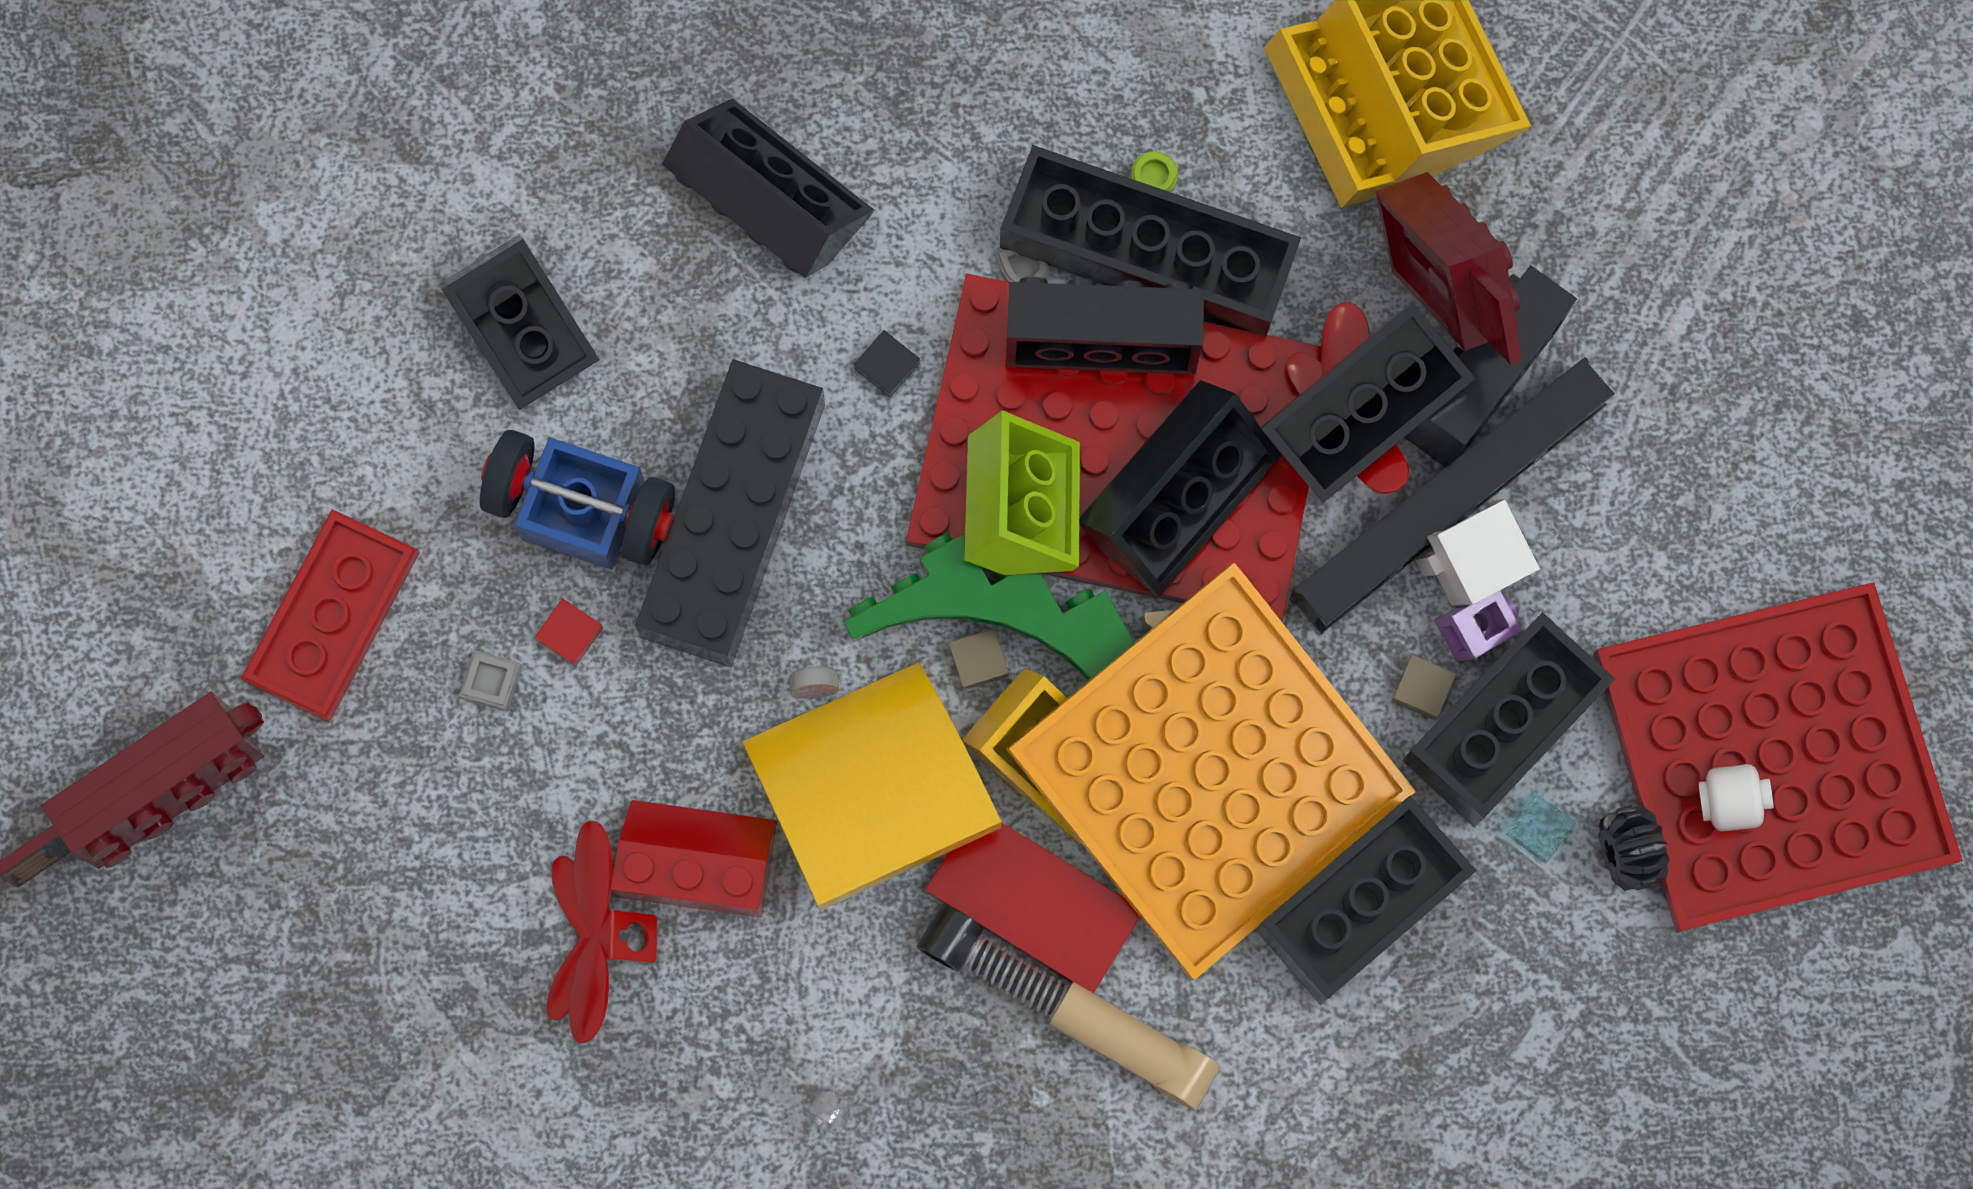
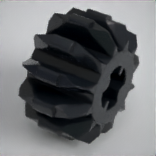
[1598,805,1670,891]

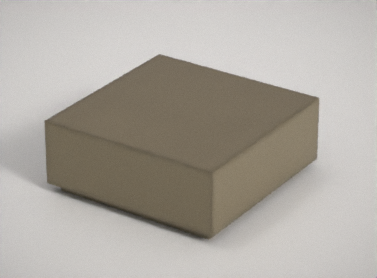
[949,628,1009,691]
[1391,655,1457,721]

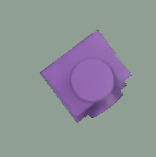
[1434,591,1522,662]

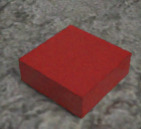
[535,598,603,667]

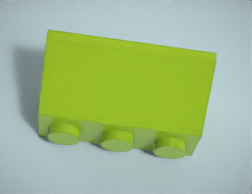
[964,410,1080,575]

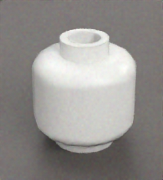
[1698,764,1774,831]

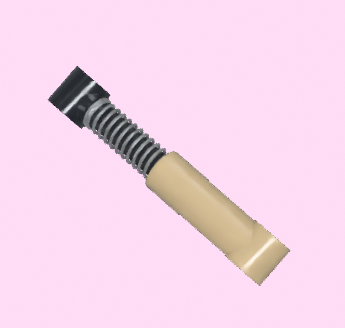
[916,904,1221,1111]

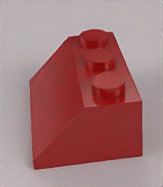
[611,800,777,918]

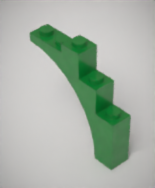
[844,533,1134,681]

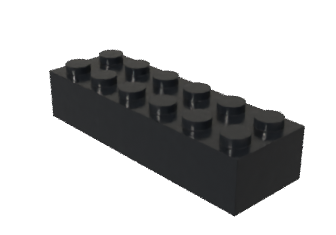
[1000,145,1301,337]
[635,359,825,668]

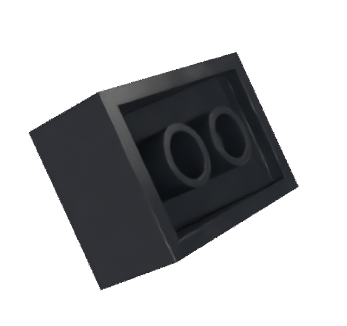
[439,234,600,410]

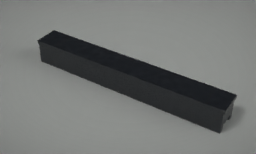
[1289,357,1615,635]

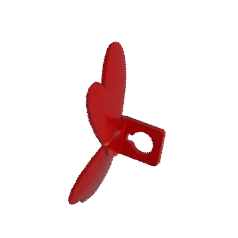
[1286,302,1409,494]
[546,820,657,1044]

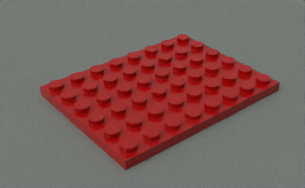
[906,273,1321,622]

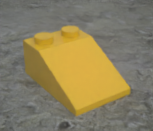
[962,668,1081,844]

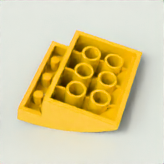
[1264,0,1531,208]
[742,662,1001,911]

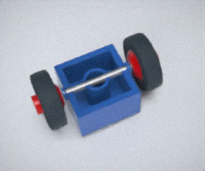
[479,430,675,570]

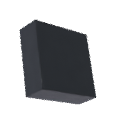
[853,330,920,398]

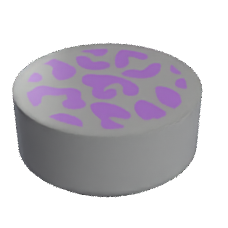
[789,666,839,699]

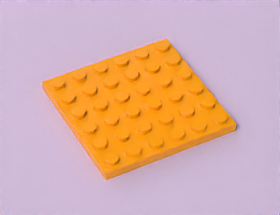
[1006,563,1416,980]

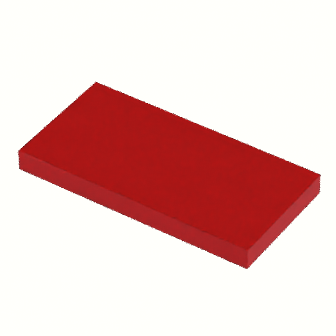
[240,509,420,723]
[925,822,1140,993]

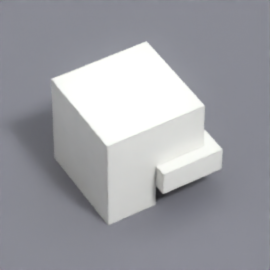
[1415,499,1540,606]

